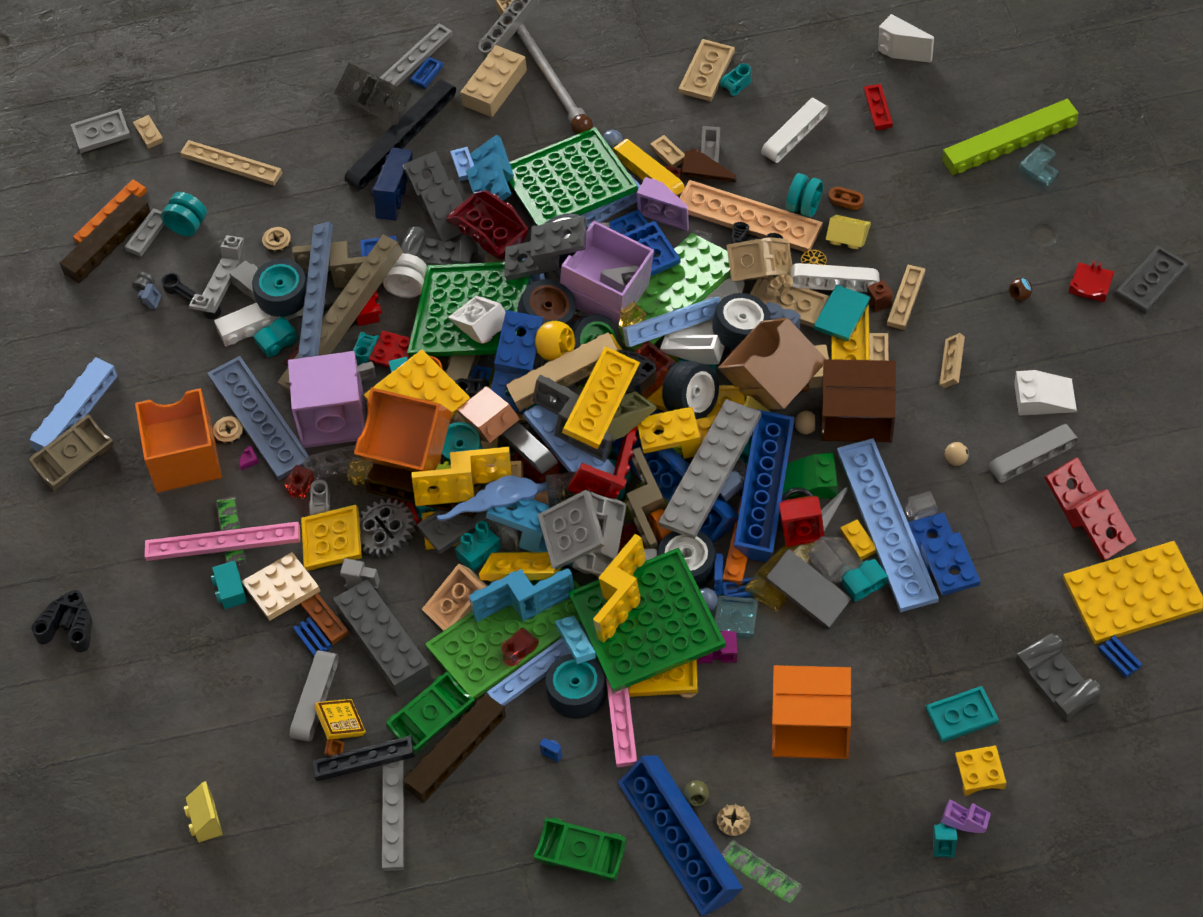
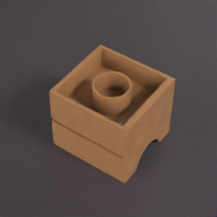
[718,317,826,410]

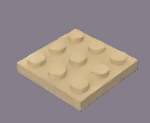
[241,552,320,621]

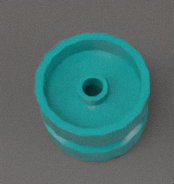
[786,173,824,218]
[161,192,207,237]
[441,422,483,465]

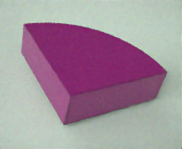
[239,446,259,471]

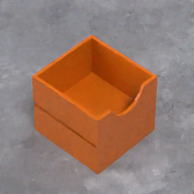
[354,387,452,472]
[135,388,222,493]
[772,665,851,759]

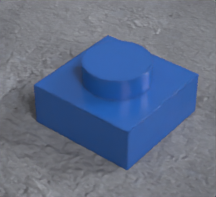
[539,738,563,762]

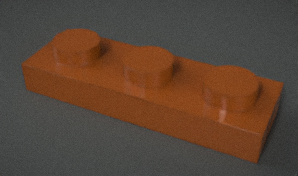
[300,593,349,645]

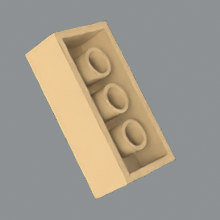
[460,45,527,117]

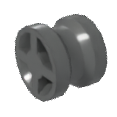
[132,272,155,292]

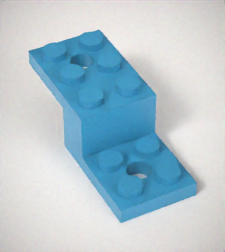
[466,135,514,201]
[486,499,573,566]
[469,568,574,622]

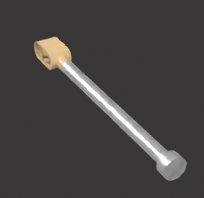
[495,0,587,123]

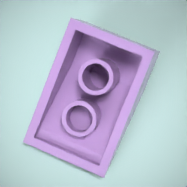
[637,177,689,231]

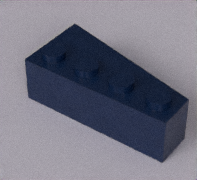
[371,148,413,221]

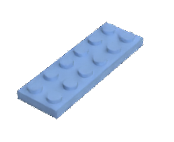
[523,405,615,477]

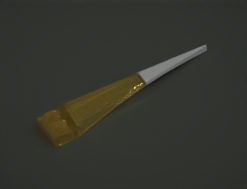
[745,487,847,611]

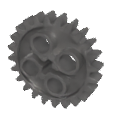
[359,498,416,558]

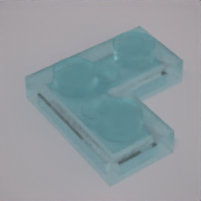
[1019,143,1059,187]

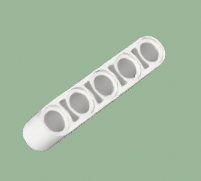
[761,98,828,163]
[789,263,880,292]

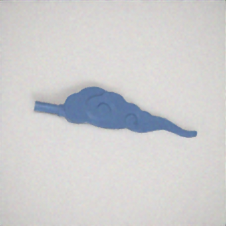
[437,476,559,521]

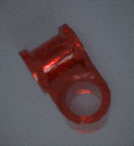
[501,628,539,666]

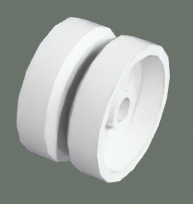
[383,253,427,298]

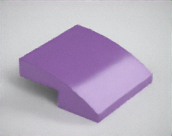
[941,800,991,833]

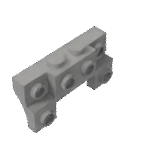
[572,492,627,577]

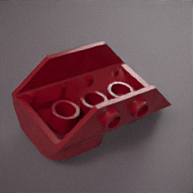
[446,190,528,260]

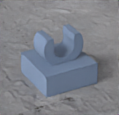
[137,284,162,309]

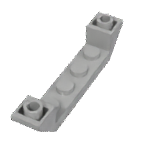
[189,235,244,313]

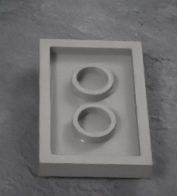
[71,109,131,153]

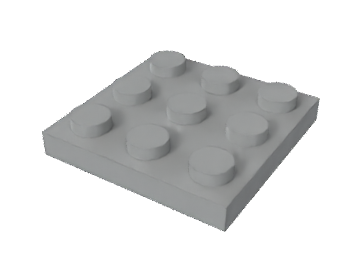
[538,490,605,569]

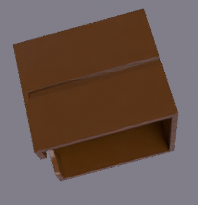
[821,359,896,443]

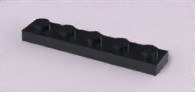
[313,736,415,782]

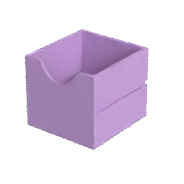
[560,221,654,328]
[288,351,366,448]

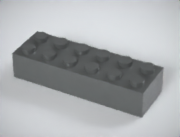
[333,579,431,696]

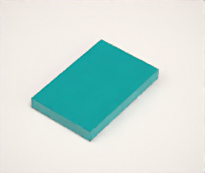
[814,284,871,342]
[925,686,999,743]

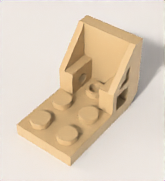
[727,237,792,282]

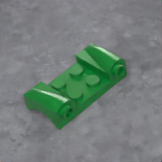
[386,671,475,755]
[533,817,627,882]

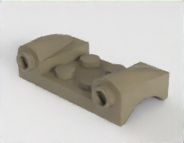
[29,414,114,491]

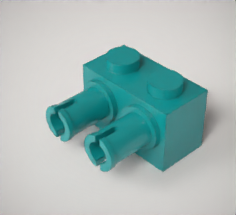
[455,521,501,572]

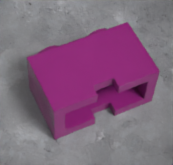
[697,630,737,664]

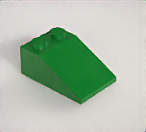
[782,453,837,500]

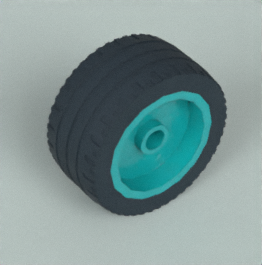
[252,259,307,317]
[545,654,607,719]

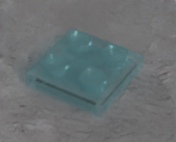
[715,595,758,638]

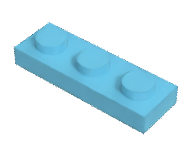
[555,616,596,664]

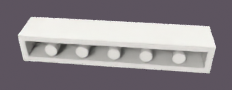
[214,300,326,347]

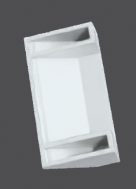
[660,276,745,364]

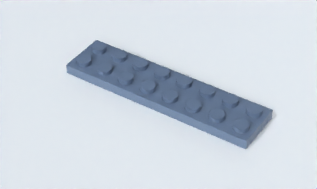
[207,356,312,480]

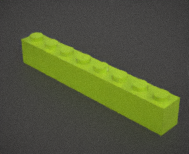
[942,98,1078,175]

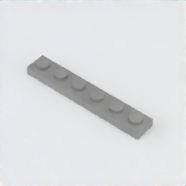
[371,23,453,98]
[382,760,404,871]

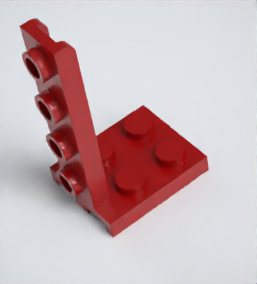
[567,426,638,499]

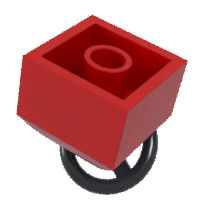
[779,487,825,547]

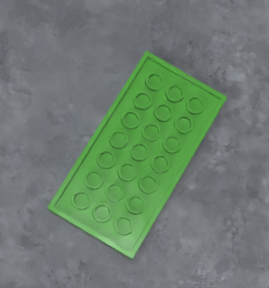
[619,233,731,355]
[425,567,582,700]

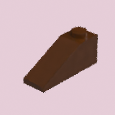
[682,149,737,182]

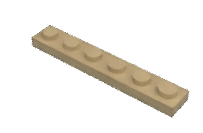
[180,140,282,186]

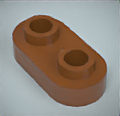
[828,187,864,210]

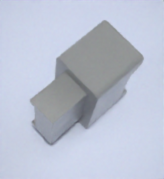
[340,558,380,589]

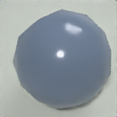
[604,129,623,149]
[700,588,718,611]

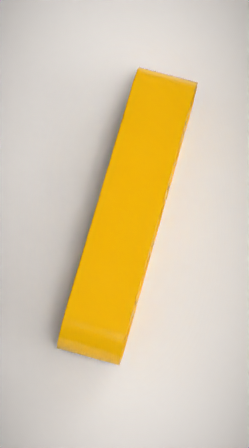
[612,139,685,196]

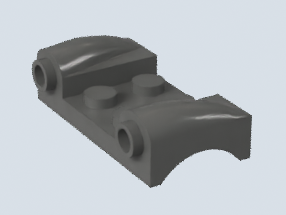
[401,227,478,266]
[1016,633,1101,722]

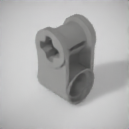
[309,480,331,516]

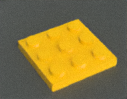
[301,505,362,571]

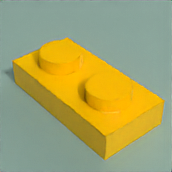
[840,519,876,561]

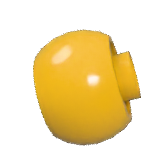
[535,321,575,361]

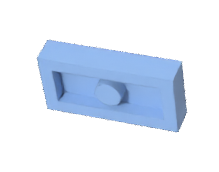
[450,147,474,181]

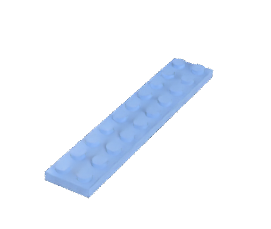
[837,438,939,612]

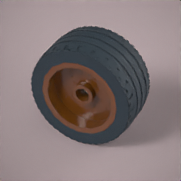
[517,279,576,326]

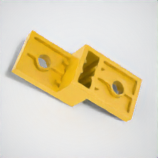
[637,406,717,459]
[412,447,512,506]
[593,534,646,642]

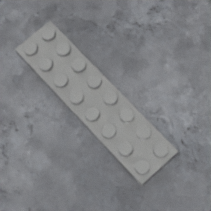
[659,399,762,539]

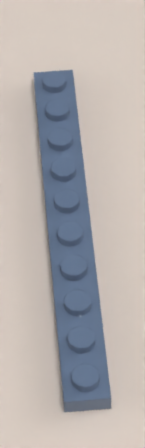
[298,221,333,359]

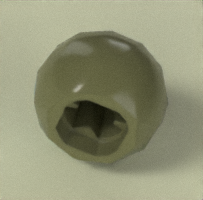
[683,780,710,806]

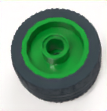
[569,314,623,350]

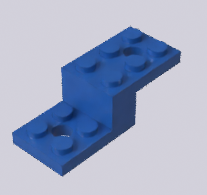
[608,209,681,276]
[491,310,543,415]
[908,512,981,596]

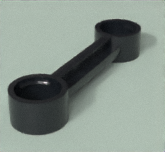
[162,273,221,319]

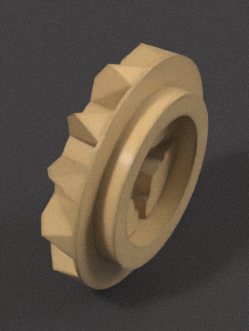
[262,227,291,252]
[765,274,793,298]
[213,416,243,444]
[717,803,750,836]

